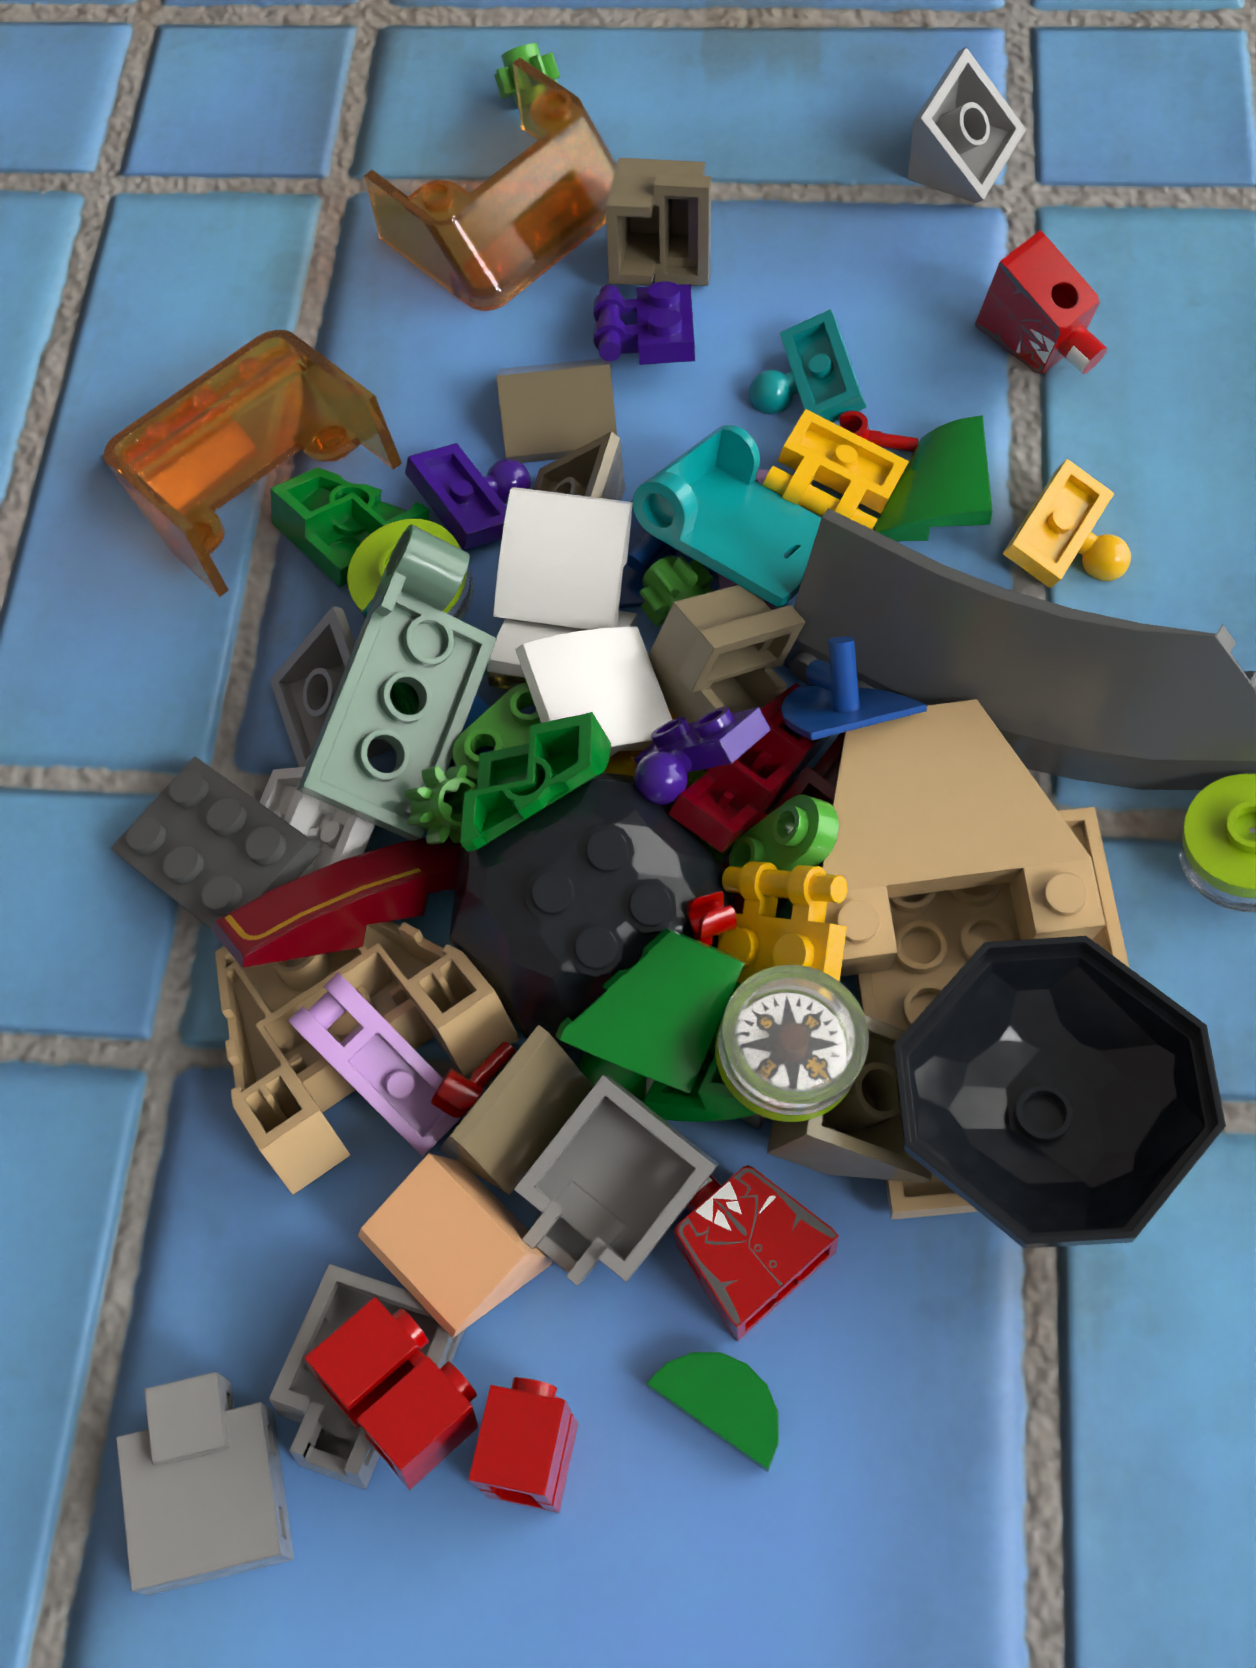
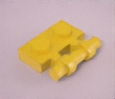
[762,409,909,530]
[717,861,847,996]

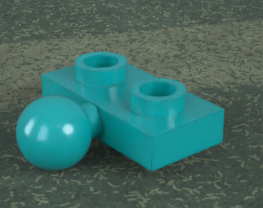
[749,309,867,422]

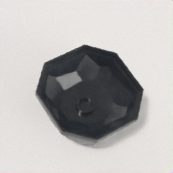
[449,772,736,1051]
[893,936,1226,1249]

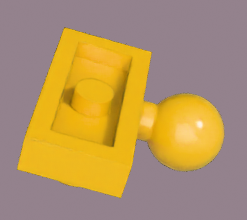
[1002,459,1131,588]

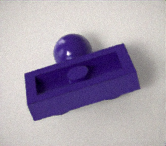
[405,443,531,551]
[633,707,771,805]

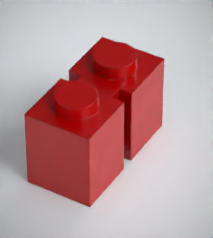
[304,1297,478,1491]
[468,1377,578,1513]

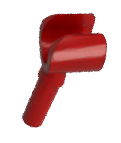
[839,411,918,452]
[686,890,737,946]
[431,1041,515,1118]

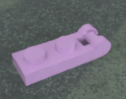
[288,972,471,1157]

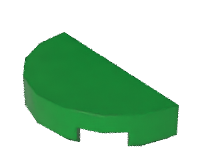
[646,1352,779,1472]

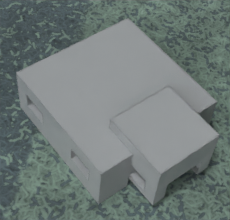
[514,1075,719,1286]
[269,1264,465,1490]
[116,1372,294,1595]

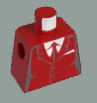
[975,230,1108,374]
[673,1165,839,1342]

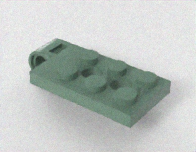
[297,524,497,841]

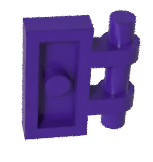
[593,281,695,365]

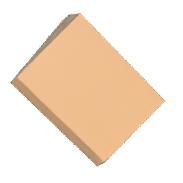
[358,1153,553,1338]

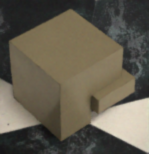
[606,158,711,286]
[648,585,806,723]

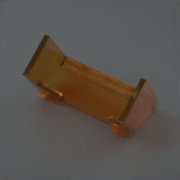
[364,58,617,311]
[104,330,402,597]

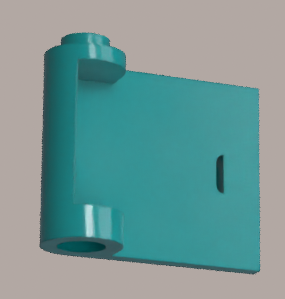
[633,425,821,608]

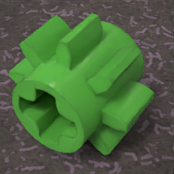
[494,43,560,108]
[640,555,714,628]
[404,765,477,845]

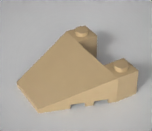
[822,699,1105,976]
[215,921,520,1195]

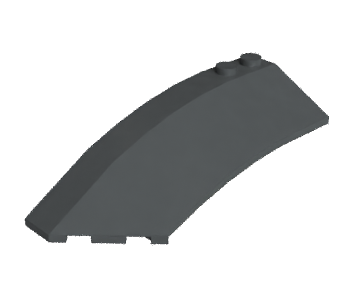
[784,508,1256,790]

